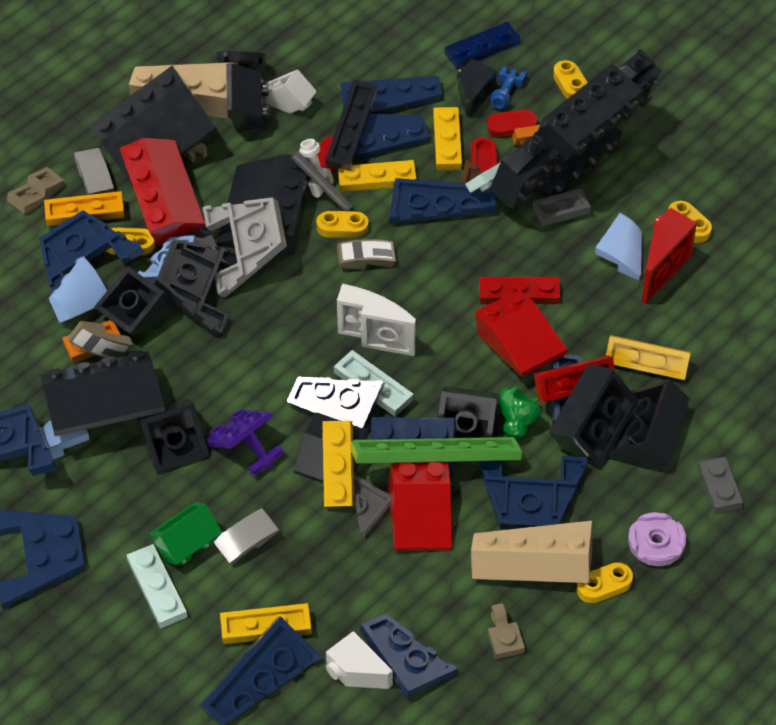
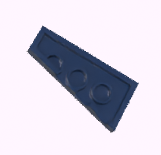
[341,76,442,114]
[199,616,322,725]

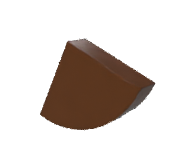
[461,161,483,184]

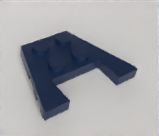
[39,210,144,293]
[0,404,57,476]
[478,456,587,530]
[0,510,85,610]

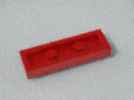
[479,277,560,304]
[534,355,615,402]

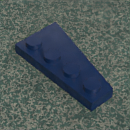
[389,178,497,224]

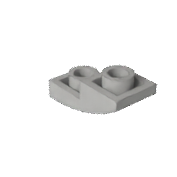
[74,148,114,195]
[213,508,280,565]

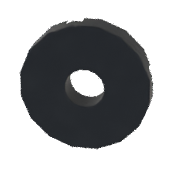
[216,51,266,65]

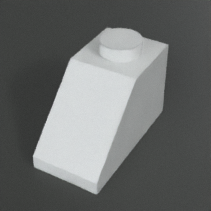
[265,69,317,113]
[326,631,393,689]

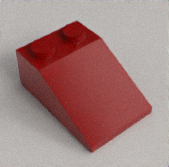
[641,208,697,304]
[475,289,568,377]
[387,462,452,551]

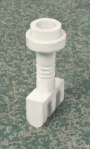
[299,139,334,198]

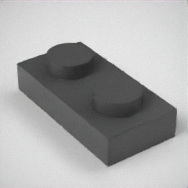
[533,188,591,226]
[698,457,743,514]

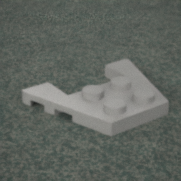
[203,197,287,298]

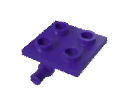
[205,409,285,477]

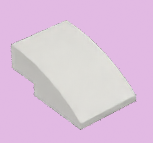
[337,284,416,356]

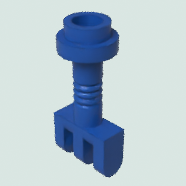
[490,66,528,109]

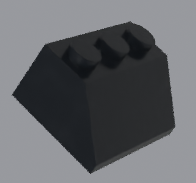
[549,365,639,469]
[608,379,690,470]

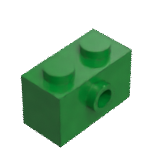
[149,502,222,565]

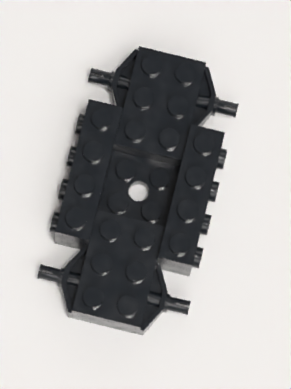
[490,49,662,209]

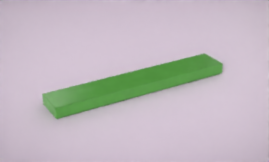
[350,437,522,463]

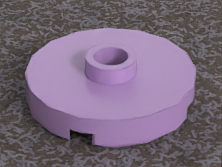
[628,512,686,566]

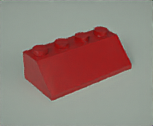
[120,138,206,246]

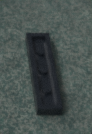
[325,80,378,171]

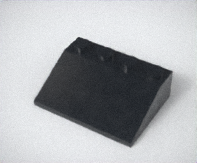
[90,66,218,187]
[217,154,311,255]
[40,350,165,436]

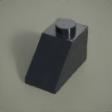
[457,59,497,118]

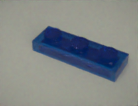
[444,22,520,69]

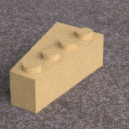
[129,62,238,119]
[471,521,592,583]

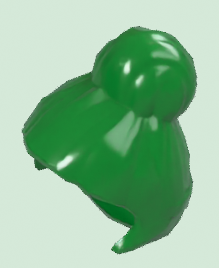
[499,386,543,440]

